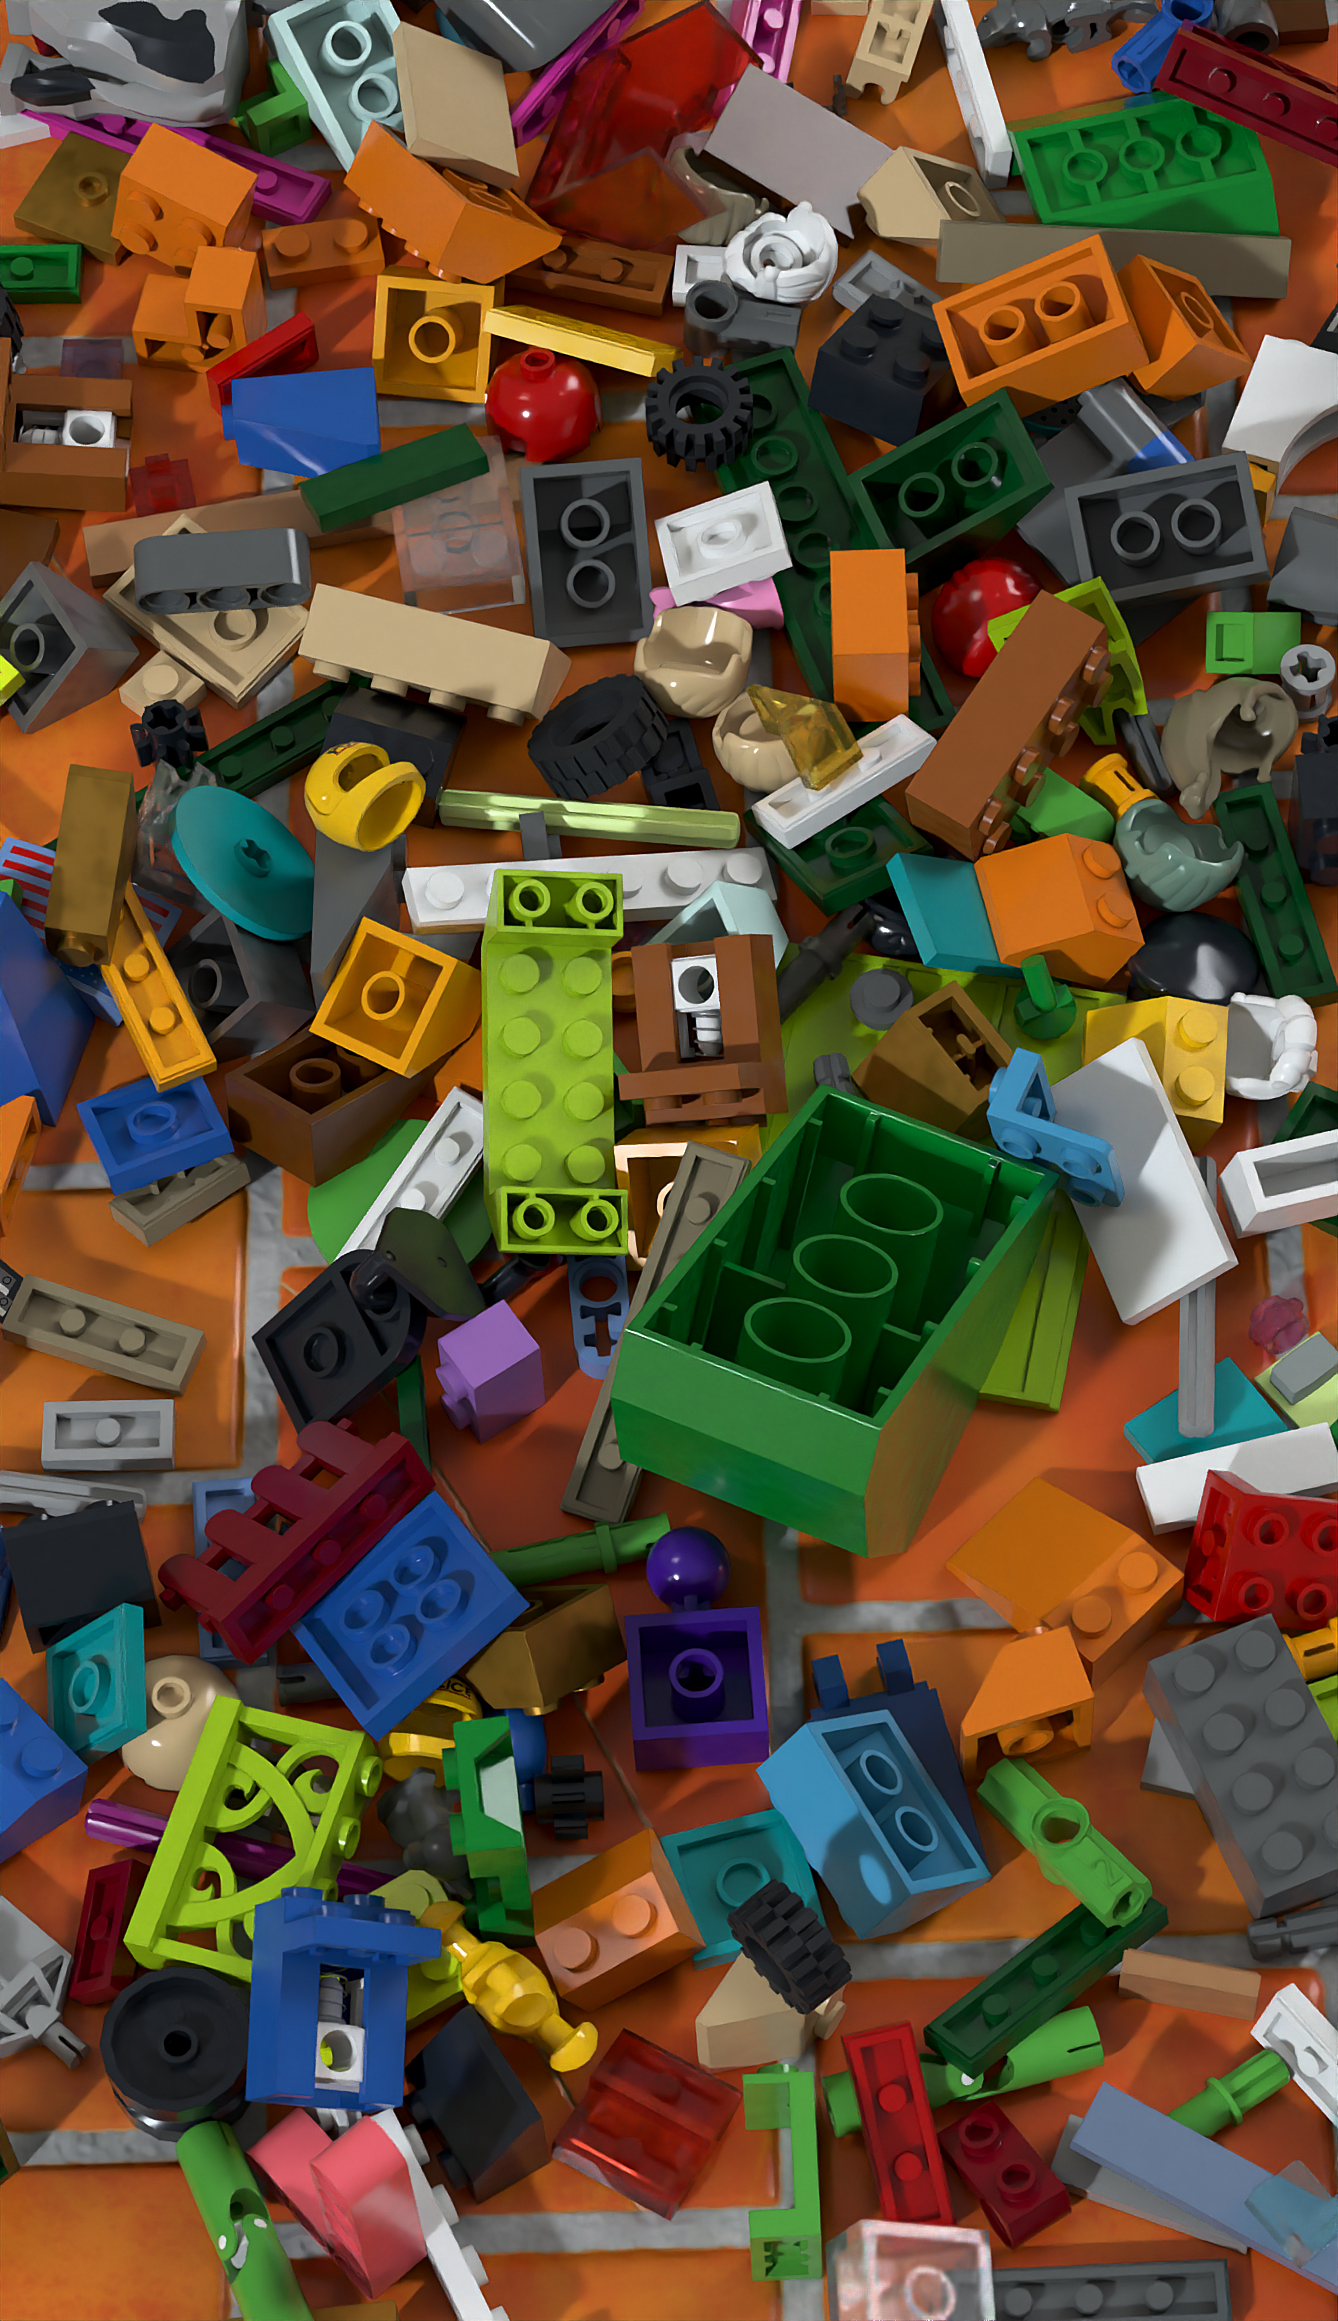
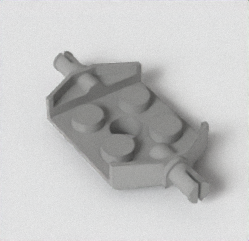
[0,1894,91,2070]

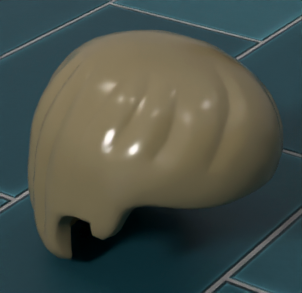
[661,145,769,247]

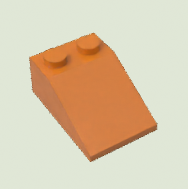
[945,1476,1185,1692]

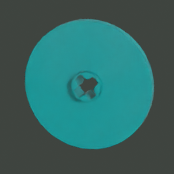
[168,786,315,942]

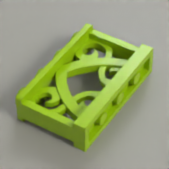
[123,1694,383,1990]

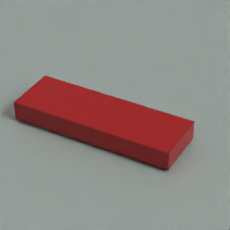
[840,2020,958,2244]

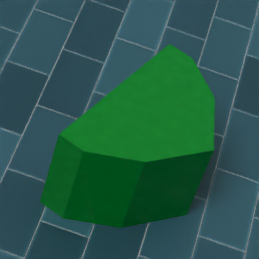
[610,1083,1061,1558]

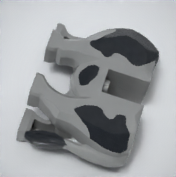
[0,0,266,128]

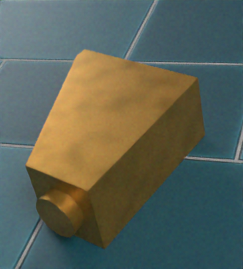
[44,764,138,967]

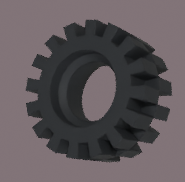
[645,356,754,472]
[727,1879,852,2015]

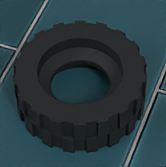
[527,674,669,800]

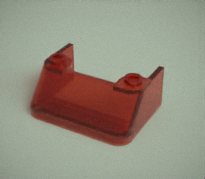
[524,0,765,251]

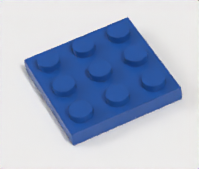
[289,1490,530,1742]

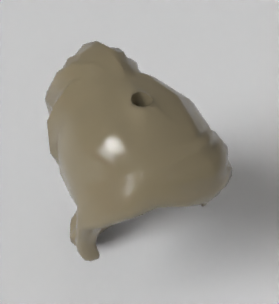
[1160,677,1299,820]

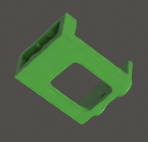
[742,2064,823,2281]

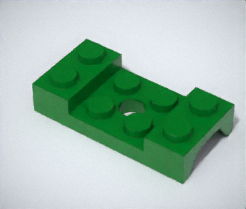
[442,1716,538,1949]

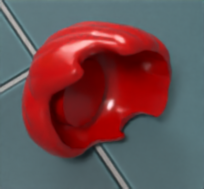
[931,558,1046,677]

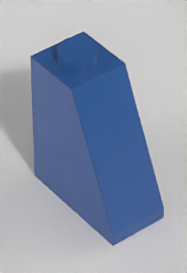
[221,367,382,478]

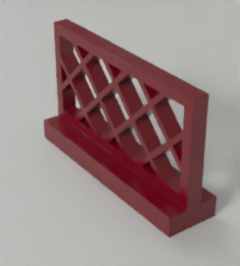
[1153,19,1338,168]

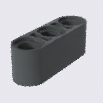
[133,528,312,615]

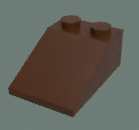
[225,1026,452,1188]

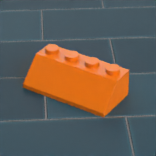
[344,119,563,284]

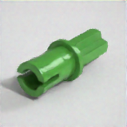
[1166,2049,1291,2138]

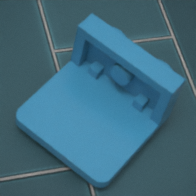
[986,1047,1125,1207]

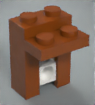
[0,337,133,512]
[618,934,788,1128]

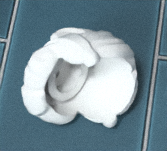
[724,201,838,309]
[1224,992,1318,1100]

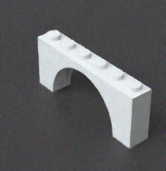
[1221,335,1338,497]

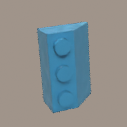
[756,1709,992,1940]

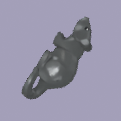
[976,0,1159,62]

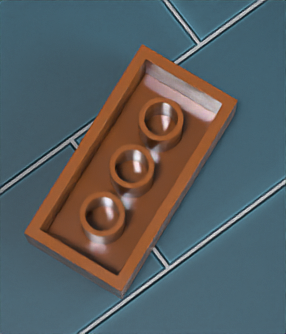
[905,589,1113,863]

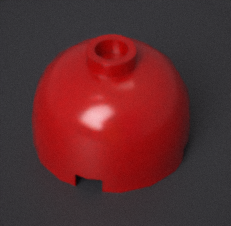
[484,348,604,463]

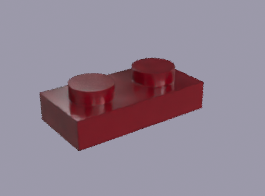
[66,1858,151,2006]

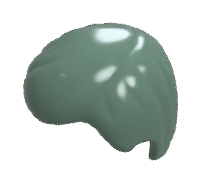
[1113,799,1244,913]

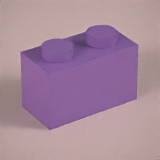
[436,1299,546,1444]

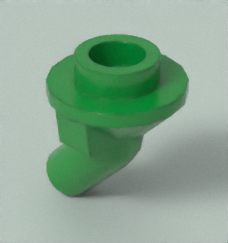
[1013,955,1077,1041]

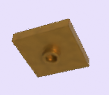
[13,131,132,267]

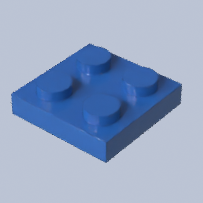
[76,1076,235,1196]

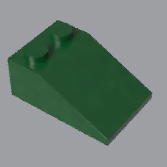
[846,387,1055,598]

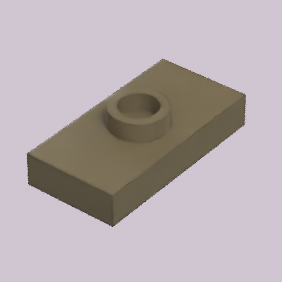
[108,1153,251,1247]

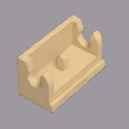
[842,0,934,105]

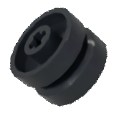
[100,1966,252,2142]

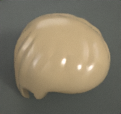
[634,606,753,719]
[712,687,828,795]

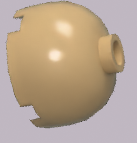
[117,1654,240,1793]

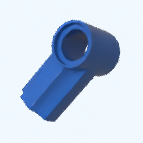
[1111,0,1213,95]

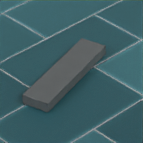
[945,2259,1232,2321]

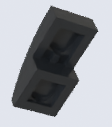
[638,717,721,845]

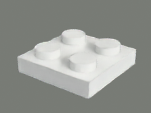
[654,481,793,607]

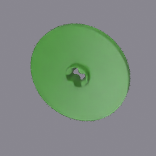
[307,1119,494,1269]

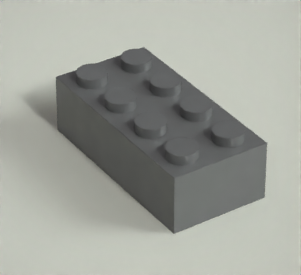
[1142,1613,1338,1920]

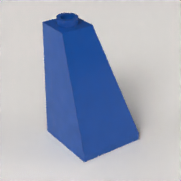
[0,891,95,1127]

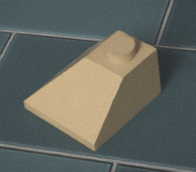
[856,145,1008,249]

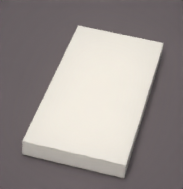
[1050,1037,1239,1326]

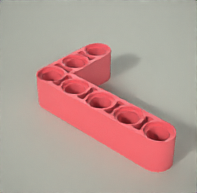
[244,2107,427,2302]

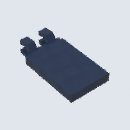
[806,1638,991,1883]

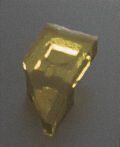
[746,684,864,791]

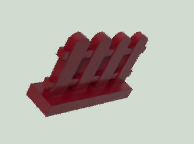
[158,1417,436,1666]

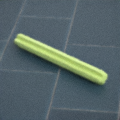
[439,789,741,849]

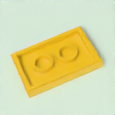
[482,304,684,377]

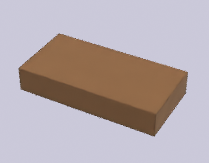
[1118,1948,1261,2021]

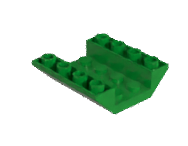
[1005,90,1281,237]

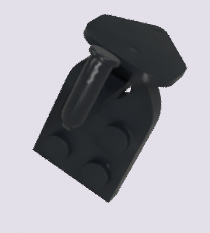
[251,1207,551,1435]

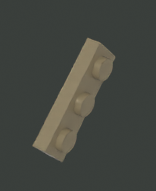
[1,1274,207,1397]

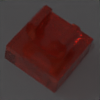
[129,453,196,518]

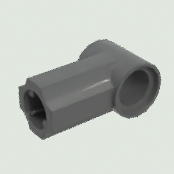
[683,280,802,358]

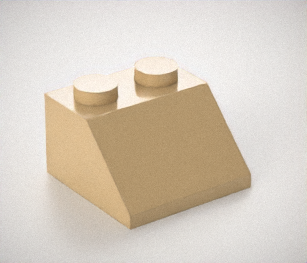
[695,1952,847,2074]

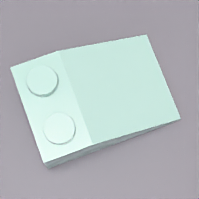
[262,0,405,173]

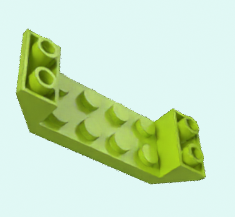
[481,869,629,1256]

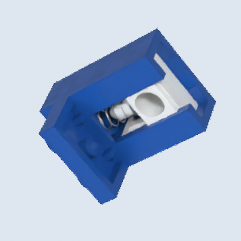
[245,1887,441,2113]

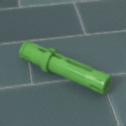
[489,1512,671,1588]

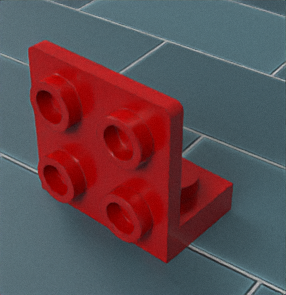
[1182,1469,1338,1631]

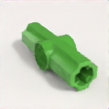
[977,1757,1153,1928]

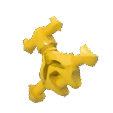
[419,1901,598,2072]

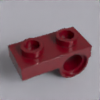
[936,2099,1072,2250]

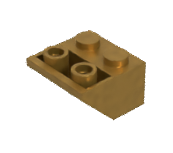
[851,980,1014,1142]

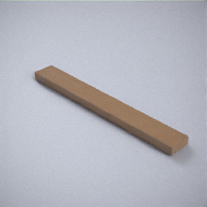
[82,451,557,588]

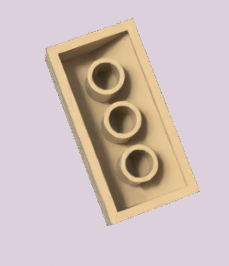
[298,583,572,727]

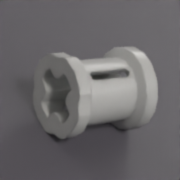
[1280,644,1336,724]

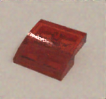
[550,2028,743,2221]

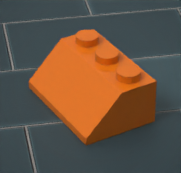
[932,233,1150,418]

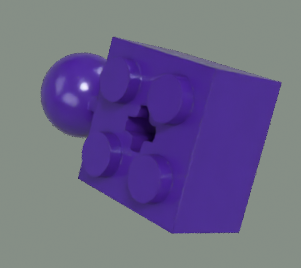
[625,1526,770,1771]

